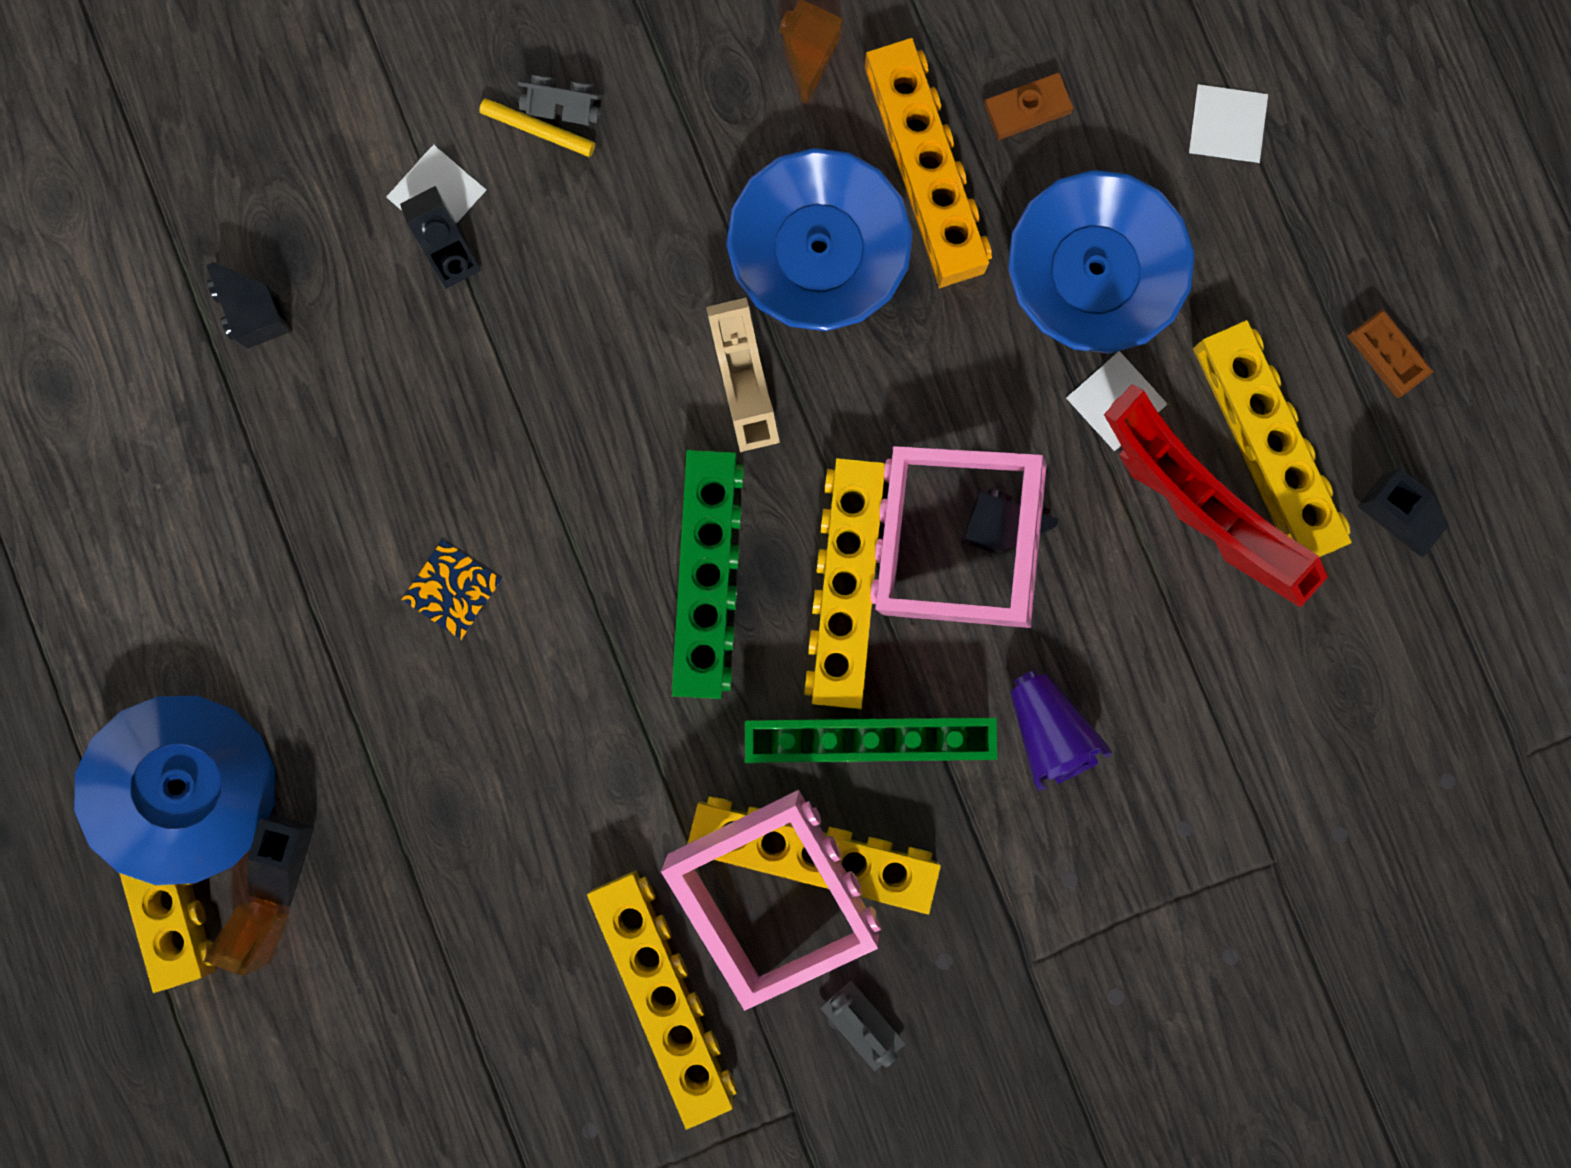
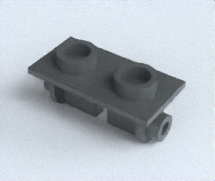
[518,74,605,126]
[820,980,906,1071]

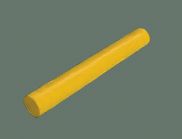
[479,98,595,157]

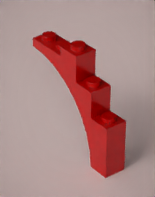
[1104,384,1328,608]

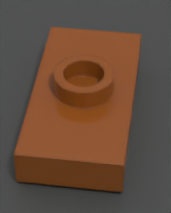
[984,73,1074,141]
[1347,309,1434,399]

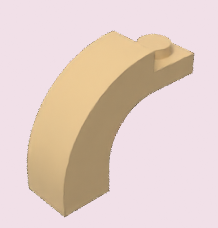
[706,298,780,452]

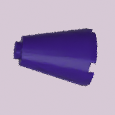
[1010,671,1112,790]

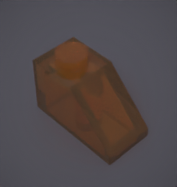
[779,0,843,104]
[204,899,289,976]

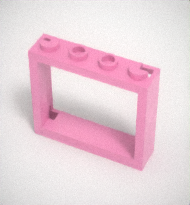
[871,446,1047,628]
[661,790,882,1011]

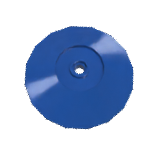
[726,148,913,331]
[1008,170,1195,354]
[74,696,275,885]

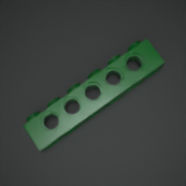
[672,450,744,699]
[745,717,997,763]

